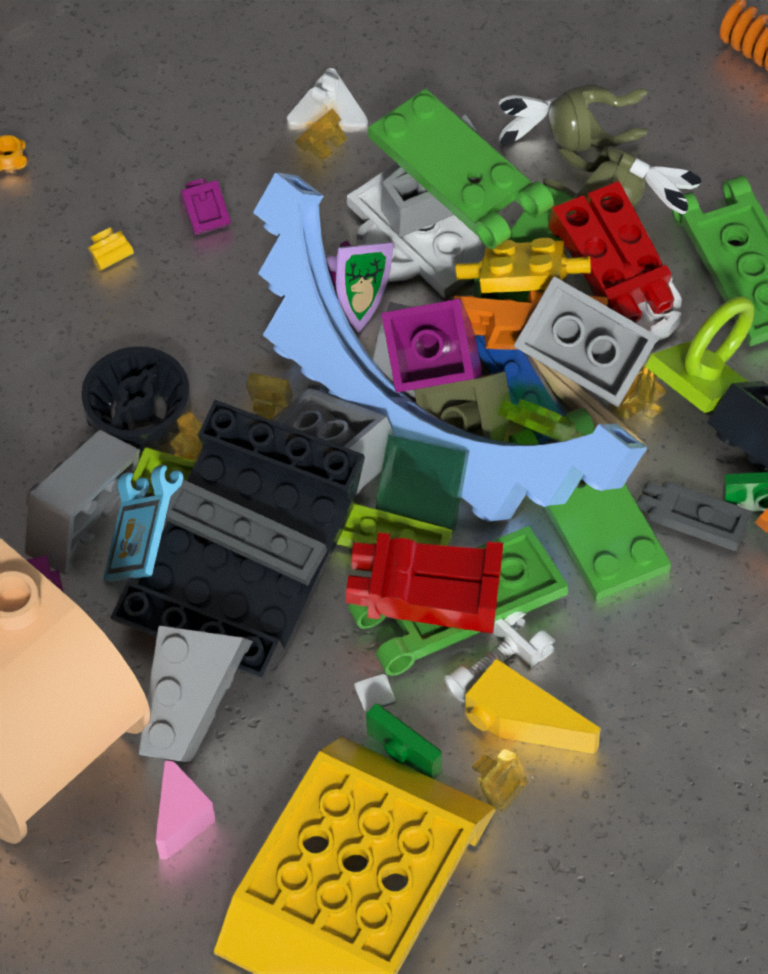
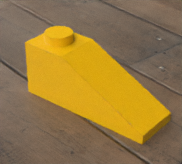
[465,659,601,754]

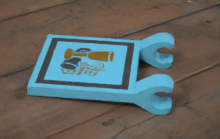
[103,465,183,582]

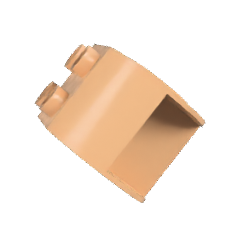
[0,538,151,844]

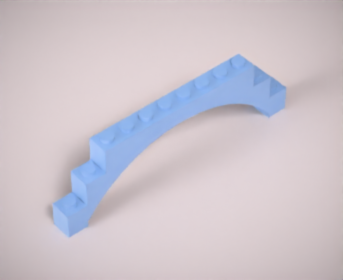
[253,173,648,522]

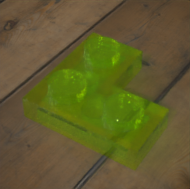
[497,398,586,442]

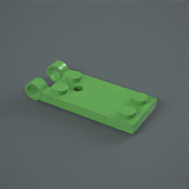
[368,88,554,249]
[671,175,768,347]
[509,407,671,601]
[348,526,568,676]

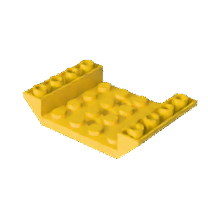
[214,736,495,974]

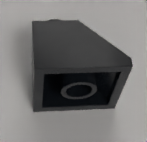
[707,381,768,470]

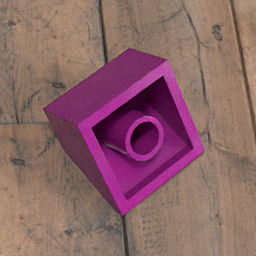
[381,298,483,393]

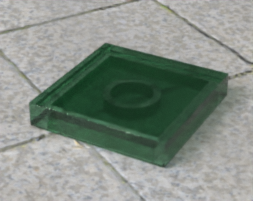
[375,434,470,531]

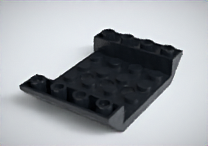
[110,399,365,680]

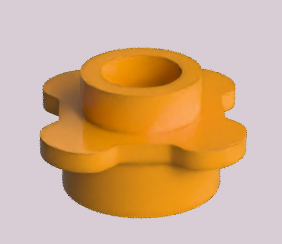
[0,135,27,171]

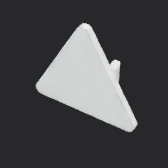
[287,68,368,127]

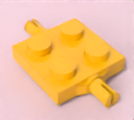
[455,238,591,293]

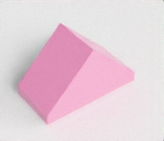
[156,761,216,859]

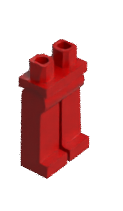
[548,181,674,323]
[346,532,504,634]

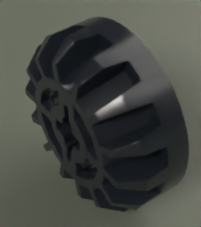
[82,346,191,451]

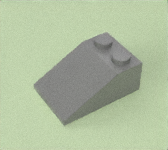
[513,276,659,407]
[271,388,402,495]

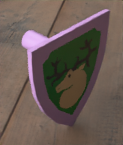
[326,242,394,334]

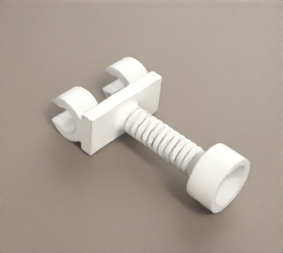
[445,611,556,703]

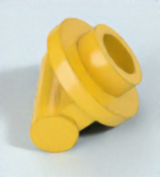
[88,227,134,271]

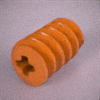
[719,0,768,72]

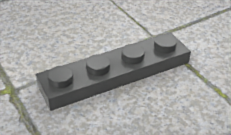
[165,480,327,586]

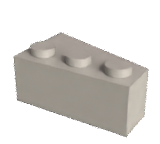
[381,114,482,238]
[25,430,140,575]
[138,626,253,762]

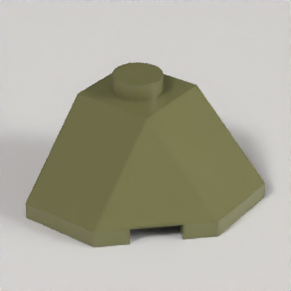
[414,371,513,441]

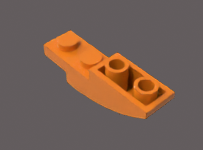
[453,290,608,350]

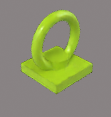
[645,296,755,413]

